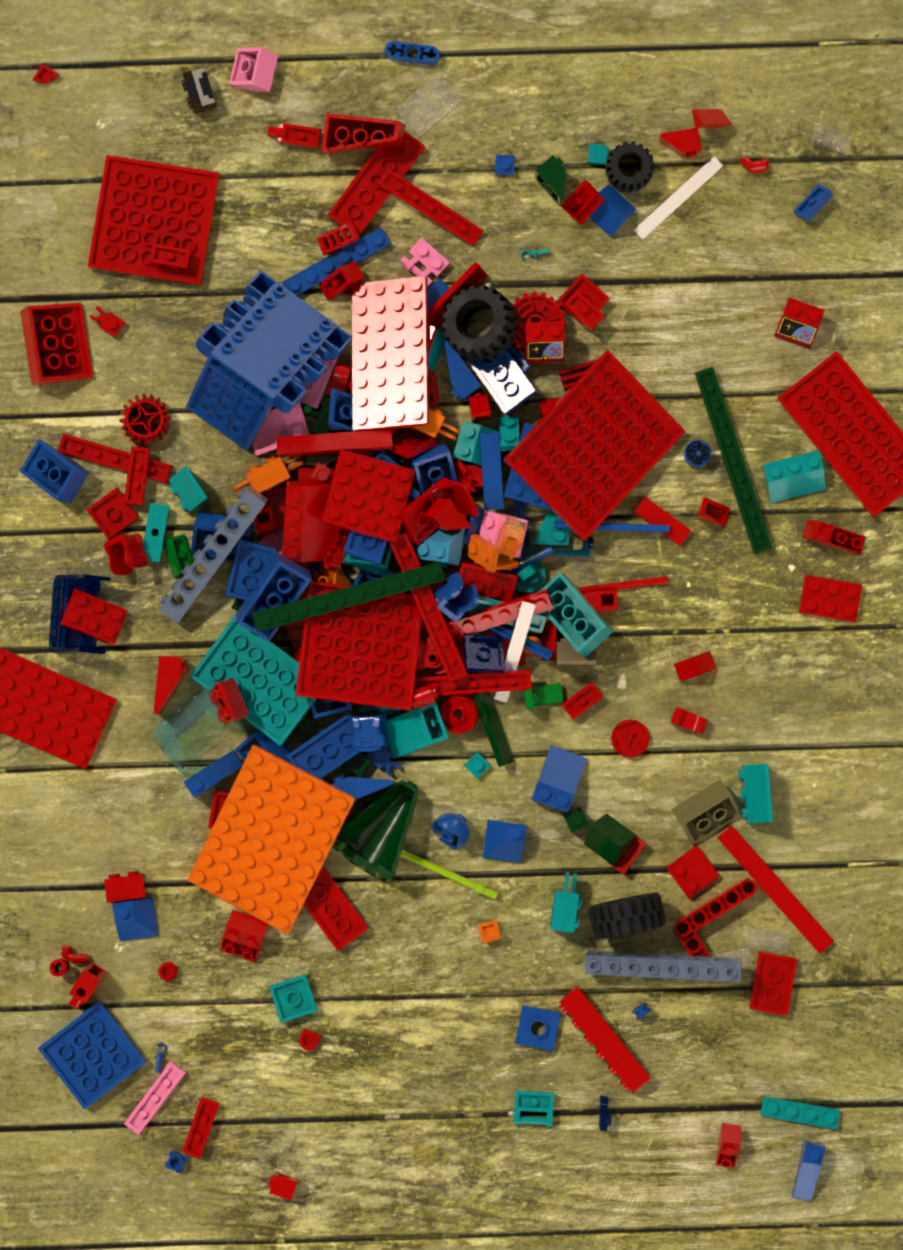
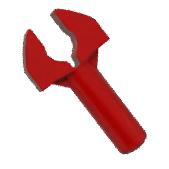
[454,460,483,493]

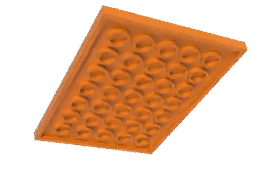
[187,744,356,934]

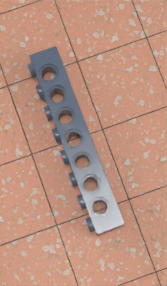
[159,486,268,624]
[585,951,743,982]

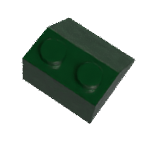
[535,155,566,206]

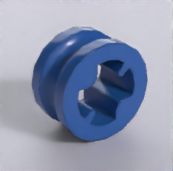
[632,1002,651,1020]

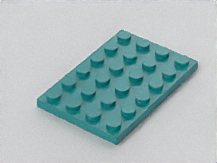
[190,615,316,746]

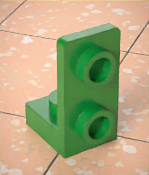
[523,683,563,710]

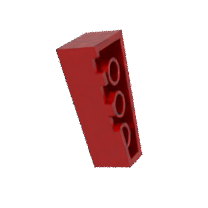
[321,113,405,155]

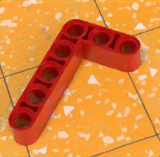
[673,878,757,957]

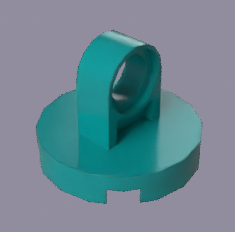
[512,555,546,593]

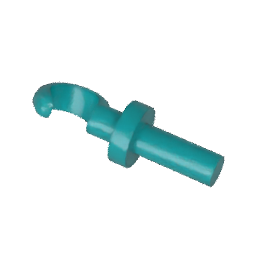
[520,248,549,260]

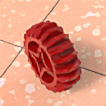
[119,394,171,446]

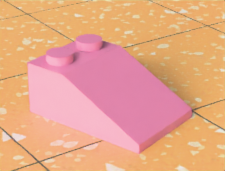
[253,401,309,456]

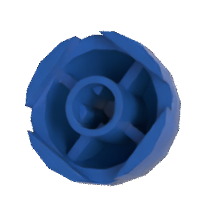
[431,813,470,850]

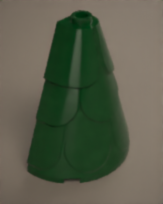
[332,780,419,883]

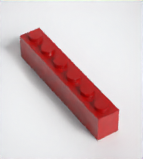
[559,986,651,1093]

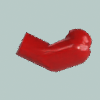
[740,156,769,174]
[60,946,88,964]

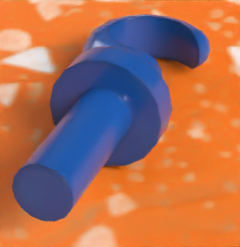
[155,1042,167,1073]

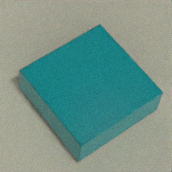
[587,143,609,166]

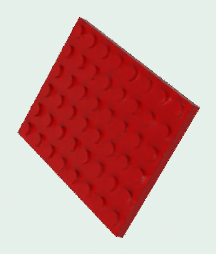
[503,350,686,541]

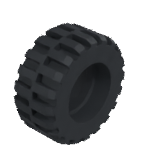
[442,285,519,362]
[589,892,666,940]

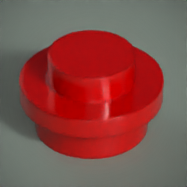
[158,962,178,981]

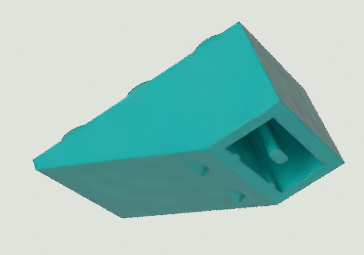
[385,702,449,759]

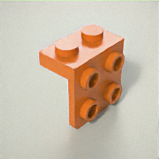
[467,534,519,572]

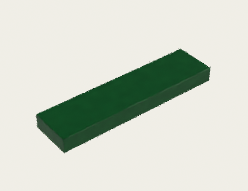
[473,692,514,767]

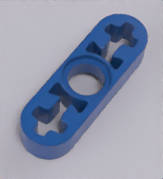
[385,41,440,65]

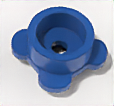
[165,1150,188,1173]

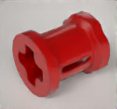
[49,958,69,977]

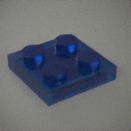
[463,634,505,673]

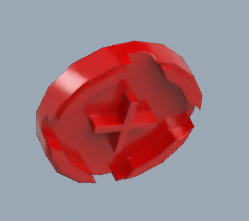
[611,719,650,758]

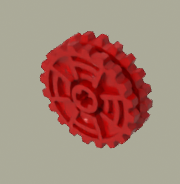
[511,291,566,354]

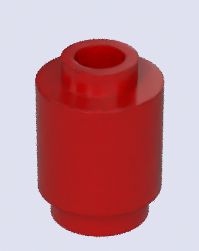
[412,684,439,709]

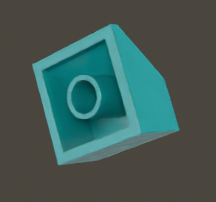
[453,421,500,467]
[169,466,210,514]

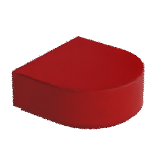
[299,1028,322,1051]

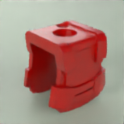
[104,533,150,576]

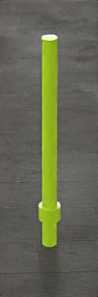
[400,849,498,900]

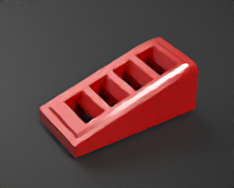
[316,221,360,255]

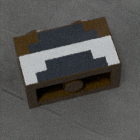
[181,67,217,114]

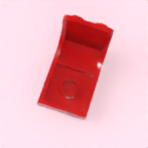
[399,477,479,545]

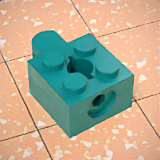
[550,872,582,933]

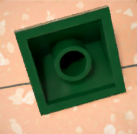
[584,813,637,867]

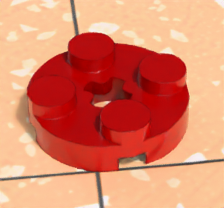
[440,695,478,734]

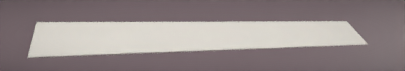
[634,156,723,240]
[494,601,535,703]

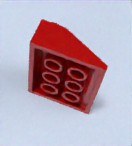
[20,302,93,386]
[282,481,341,562]

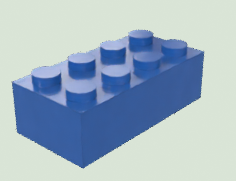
[236,552,312,641]

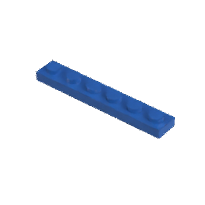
[281,227,391,296]

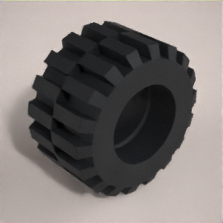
[605,141,654,193]

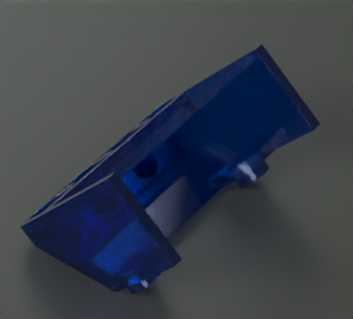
[49,574,111,654]

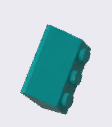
[761,450,826,503]
[738,764,773,823]

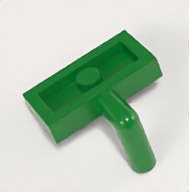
[304,397,332,434]

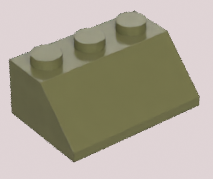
[671,779,742,846]

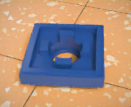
[515,1005,561,1051]

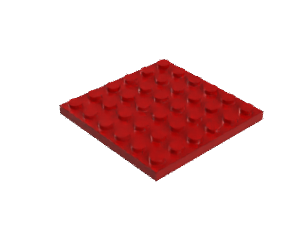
[87,155,220,286]
[295,581,422,711]

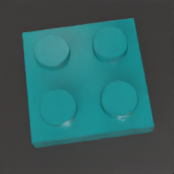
[269,974,318,1023]

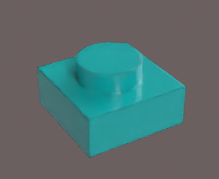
[464,752,491,778]

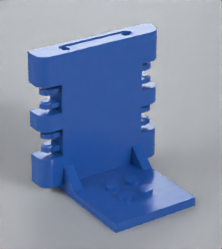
[186,270,352,451]

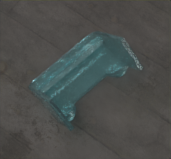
[153,688,245,777]

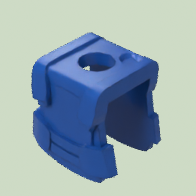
[433,572,479,621]
[351,715,390,752]

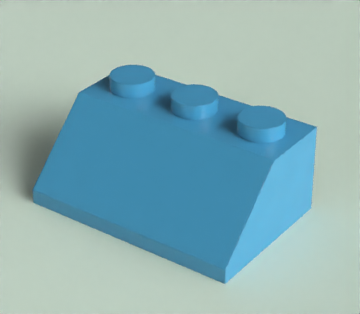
[406,528,465,566]

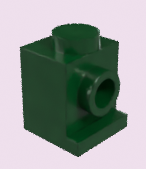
[563,807,589,833]

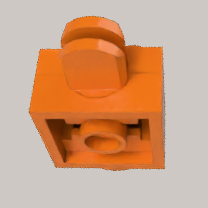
[405,408,460,442]
[232,456,305,497]

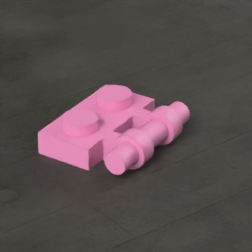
[400,237,450,286]

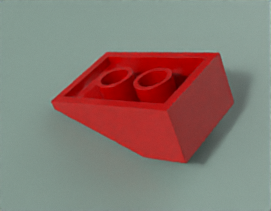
[153,656,189,715]

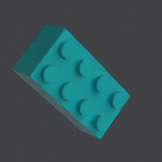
[539,572,614,657]

